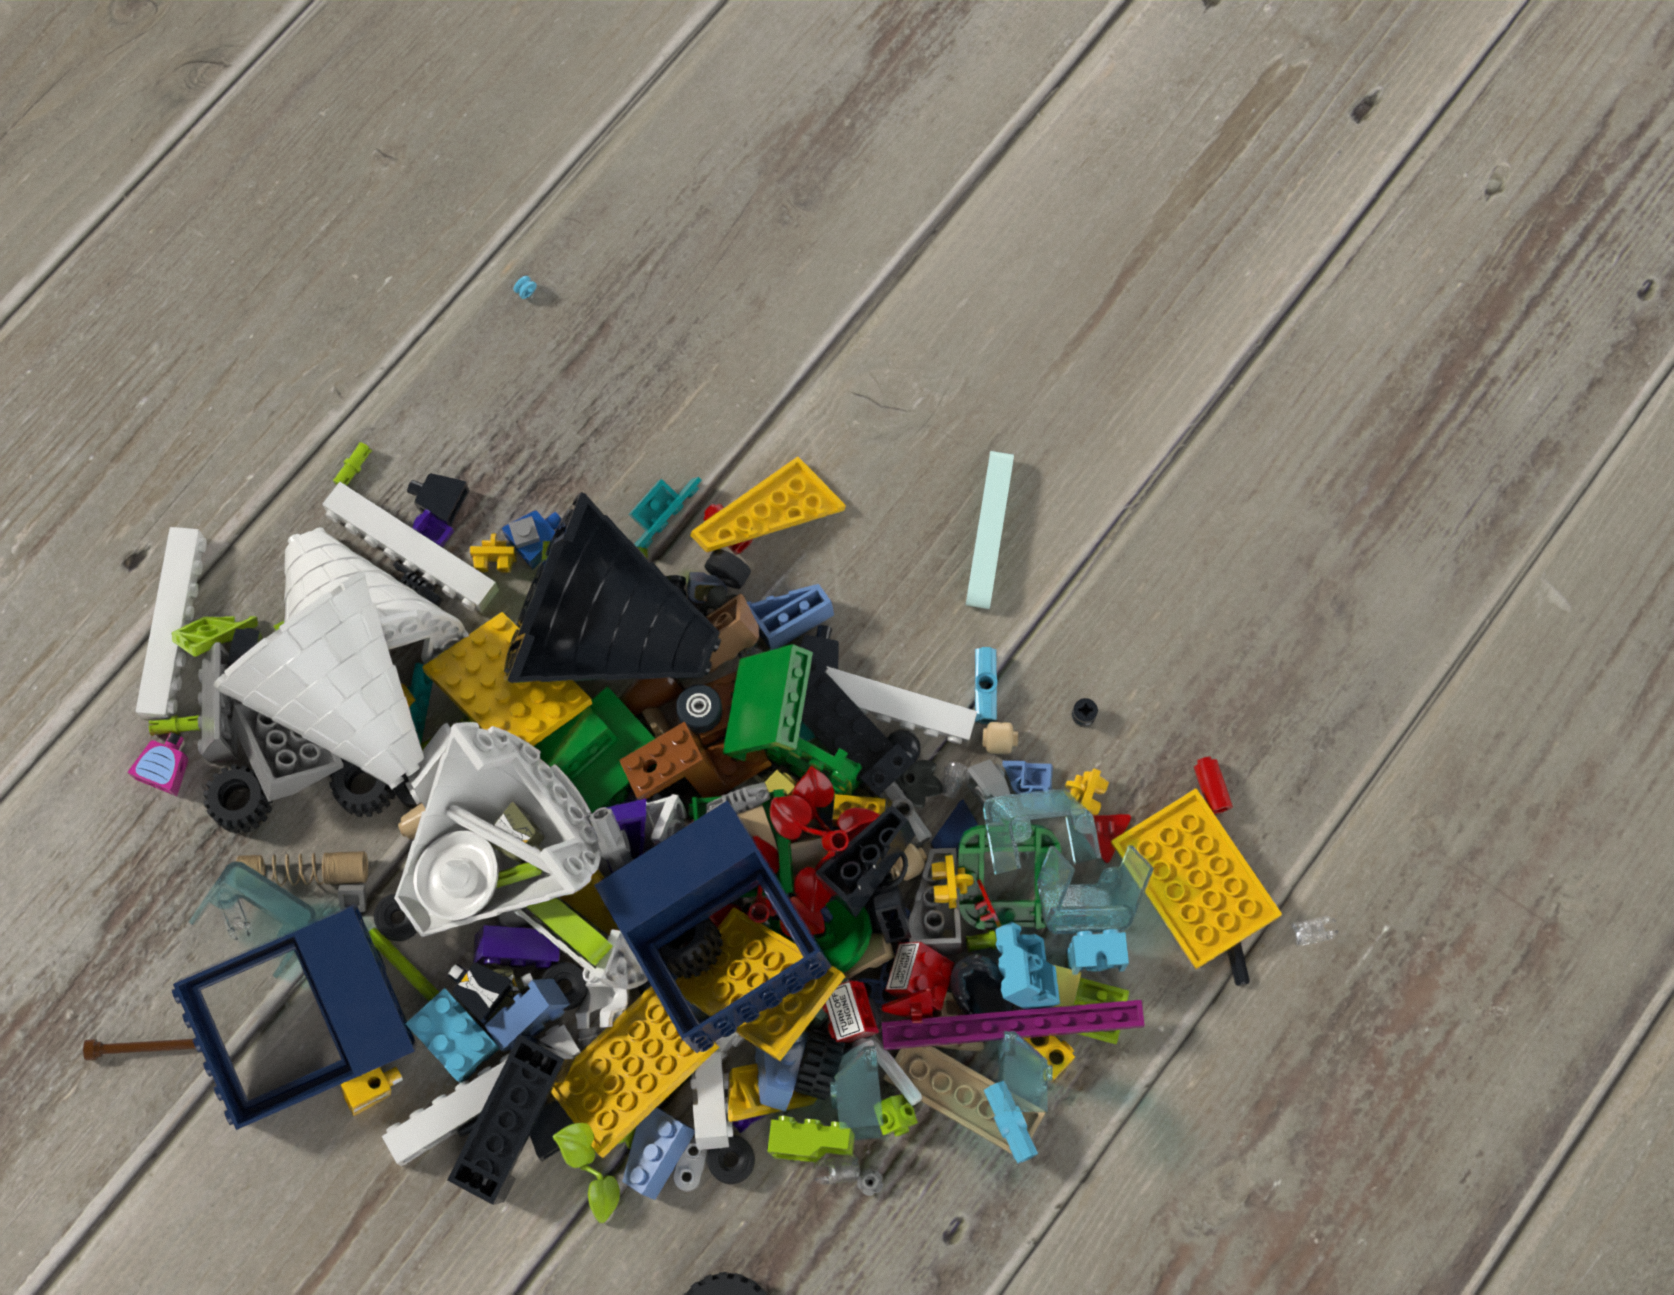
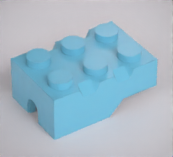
[996,922,1060,1010]
[1066,929,1129,975]
[406,988,499,1083]

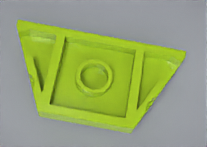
[171,616,258,657]

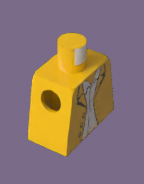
[341,1066,403,1116]

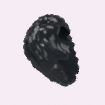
[950,954,1015,1015]

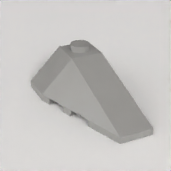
[965,759,1031,861]
[909,848,961,955]

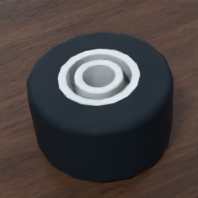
[677,684,722,733]

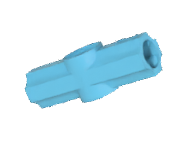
[974,647,998,724]
[984,1081,1038,1164]

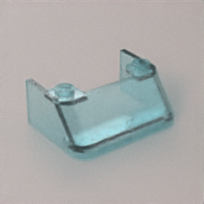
[983,789,1101,875]
[1037,845,1154,934]
[188,861,316,978]
[998,1031,1053,1112]
[830,1045,883,1141]

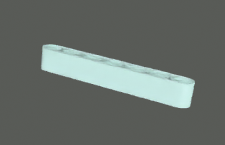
[966,451,1014,609]

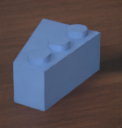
[747,584,834,650]
[485,979,570,1051]
[755,1031,809,1112]
[622,1106,695,1200]

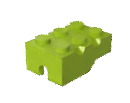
[767,1116,855,1163]

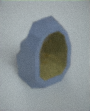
[687,572,728,603]

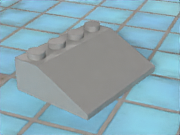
[198,642,238,762]
[232,703,344,802]

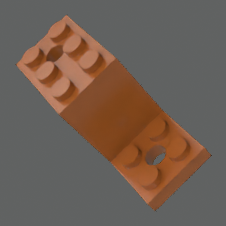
[619,721,772,800]

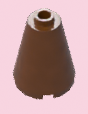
[619,677,685,718]

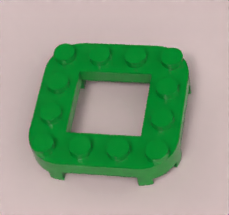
[765,737,862,799]
[958,825,1062,930]

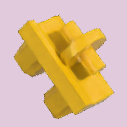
[470,533,517,573]
[1065,768,1109,816]
[931,855,974,908]

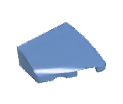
[1002,761,1053,815]

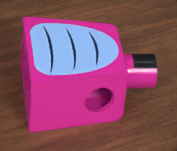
[128,733,188,797]

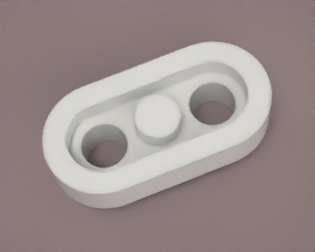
[840,1038,877,1070]
[674,1138,707,1192]

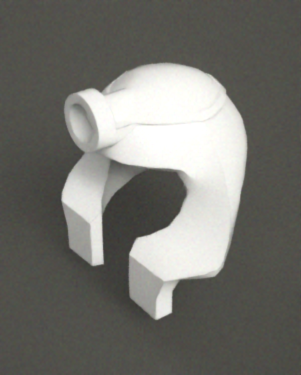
[575,968,630,1029]

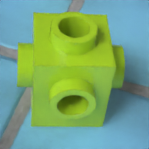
[873,1094,918,1137]

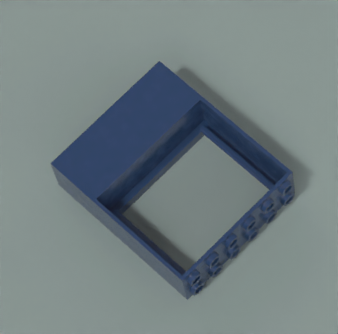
[594,800,832,1053]
[172,903,417,1130]

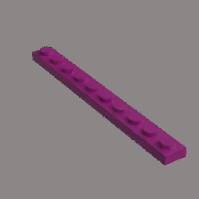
[882,1000,1145,1050]

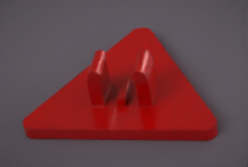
[1076,814,1131,863]
[974,879,1002,928]
[882,988,933,1023]

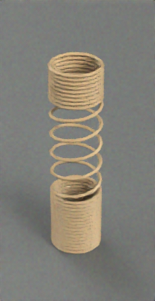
[235,851,368,888]

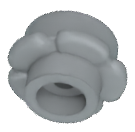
[577,1027,600,1046]
[857,1169,883,1196]

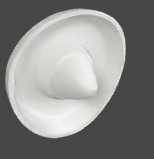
[414,831,499,920]

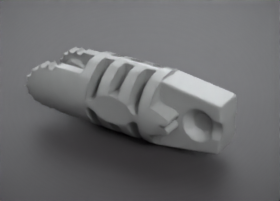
[706,782,771,814]

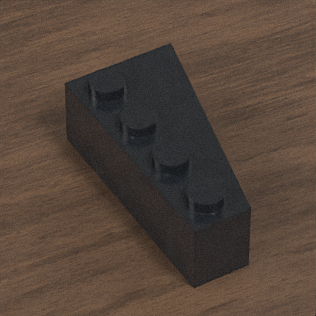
[815,805,915,918]

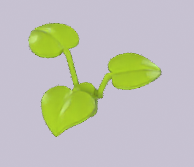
[553,1123,637,1223]

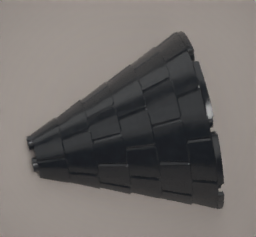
[504,492,721,683]

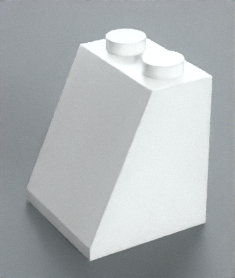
[405,723,451,809]

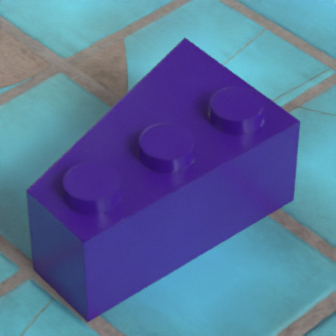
[607,799,646,874]
[473,925,559,969]

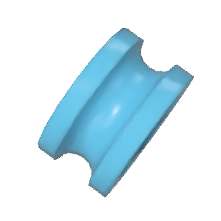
[513,276,537,299]

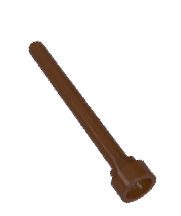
[83,1039,196,1061]

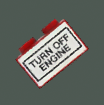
[885,942,955,1011]
[822,981,879,1043]

